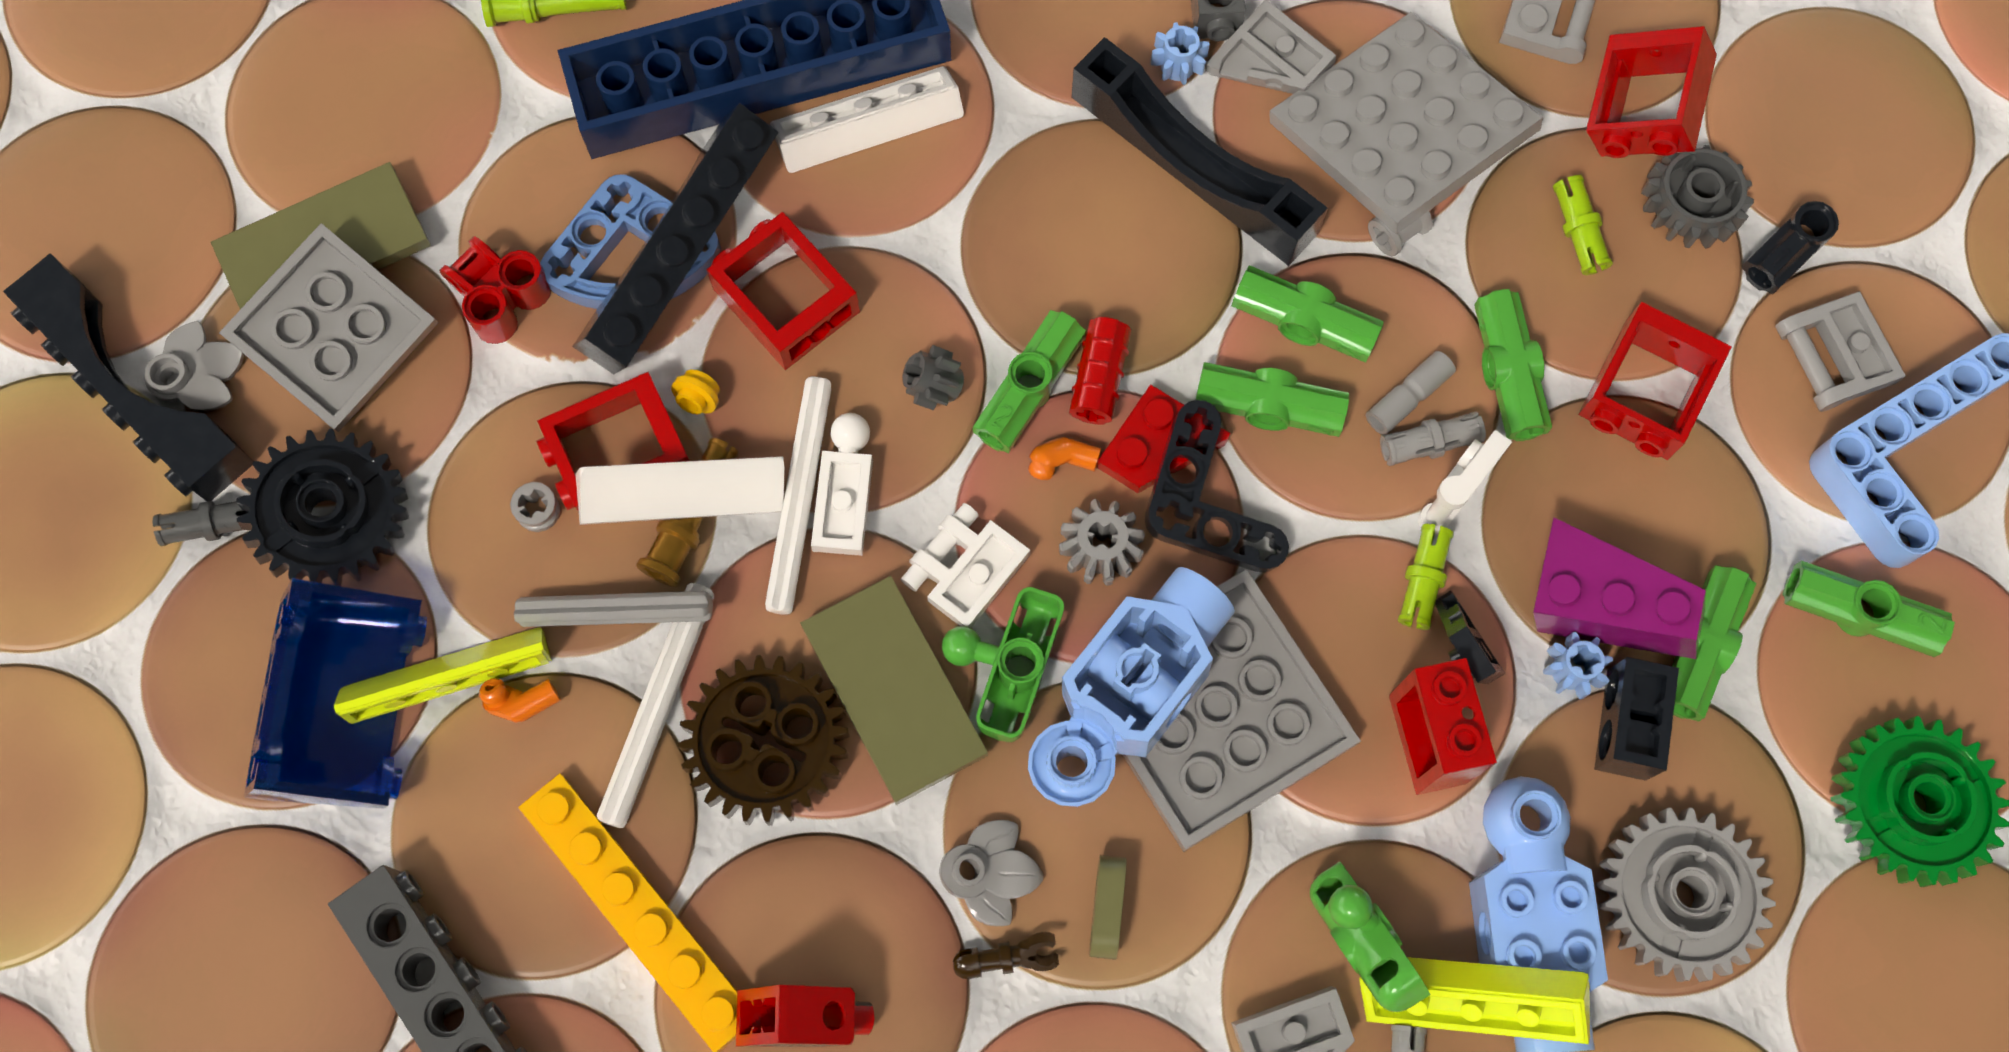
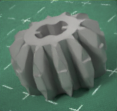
[1059,498,1145,586]

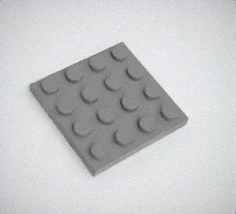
[1269,12,1543,235]
[1123,569,1361,852]

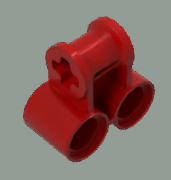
[439,236,551,344]

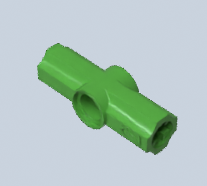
[1231,265,1384,363]
[1474,289,1552,442]
[972,310,1086,453]
[1195,362,1349,437]
[1782,560,1955,657]
[1672,565,1757,722]

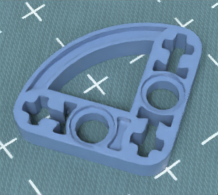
[540,175,721,309]

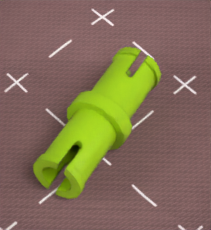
[1553,175,1613,275]
[1397,524,1454,630]

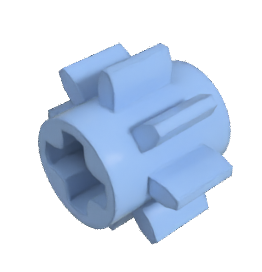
[1150,22,1210,85]
[1543,632,1613,699]

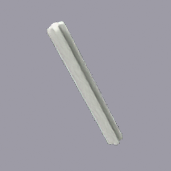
[765,376,831,615]
[597,583,714,828]

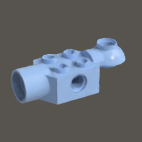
[1028,567,1235,807]
[1469,776,1608,1052]

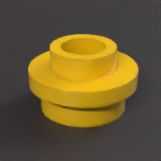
[671,369,720,414]

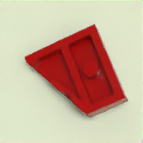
[1096,384,1231,493]

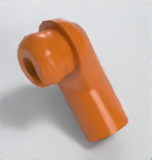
[1028,437,1102,480]
[479,678,561,723]

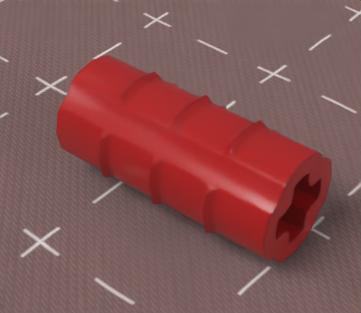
[1069,317,1132,425]

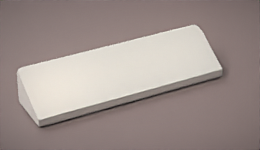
[770,66,964,173]
[575,457,785,525]

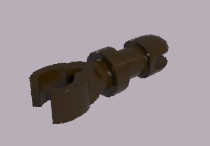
[953,932,1059,979]

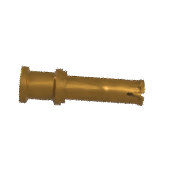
[636,438,739,586]

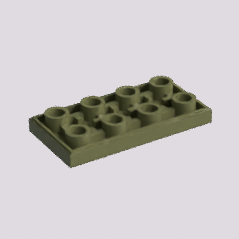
[211,162,431,309]
[800,576,988,805]

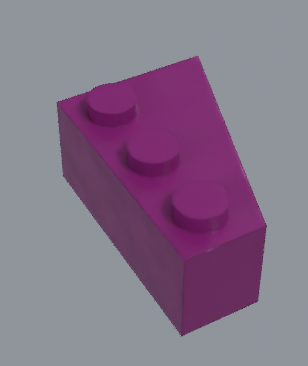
[1533,517,1706,659]

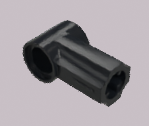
[1742,201,1839,294]

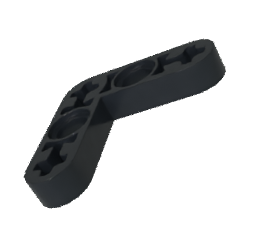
[1145,400,1289,573]

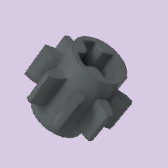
[902,345,964,411]

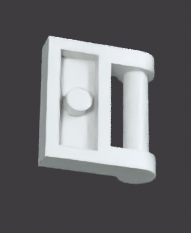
[1418,430,1512,535]

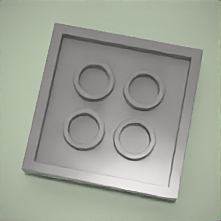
[219,223,439,432]

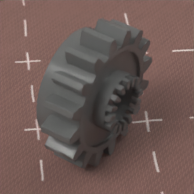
[1641,145,1754,249]

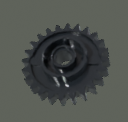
[236,429,409,590]

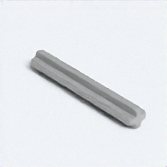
[514,591,713,627]

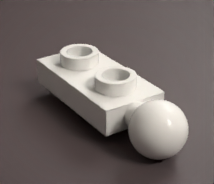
[811,413,873,556]

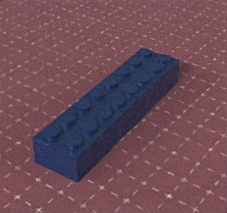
[557,0,952,159]

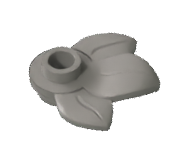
[145,321,244,412]
[939,820,1044,926]

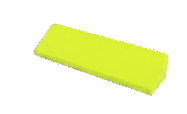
[334,627,552,724]
[1359,957,1590,1044]

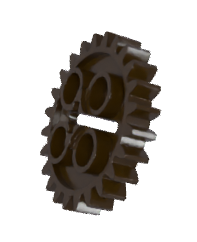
[678,655,850,826]

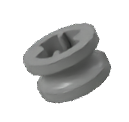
[510,482,561,532]

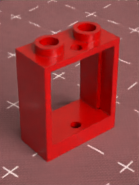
[1586,26,1717,158]
[706,212,860,370]
[1578,301,1732,460]
[536,372,690,512]
[1389,658,1497,795]

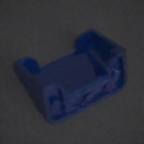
[244,578,427,809]

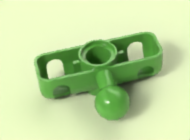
[942,587,1064,742]
[1309,861,1431,1012]

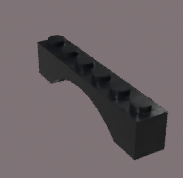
[1071,37,1328,266]
[572,103,779,374]
[3,253,254,501]

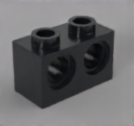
[1594,657,1679,781]

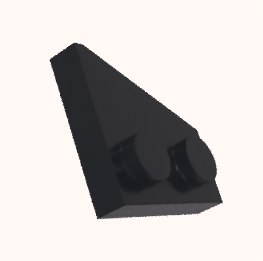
[1435,590,1506,684]

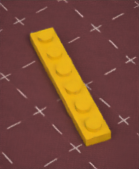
[518,773,737,1052]

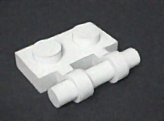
[900,503,1030,628]

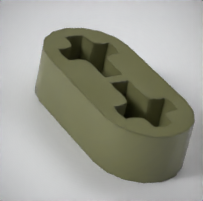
[1089,855,1126,960]

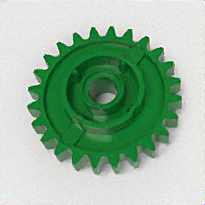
[1830,716,2009,887]

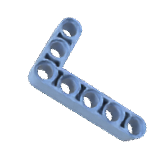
[1809,333,2009,568]

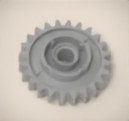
[1596,808,1776,982]

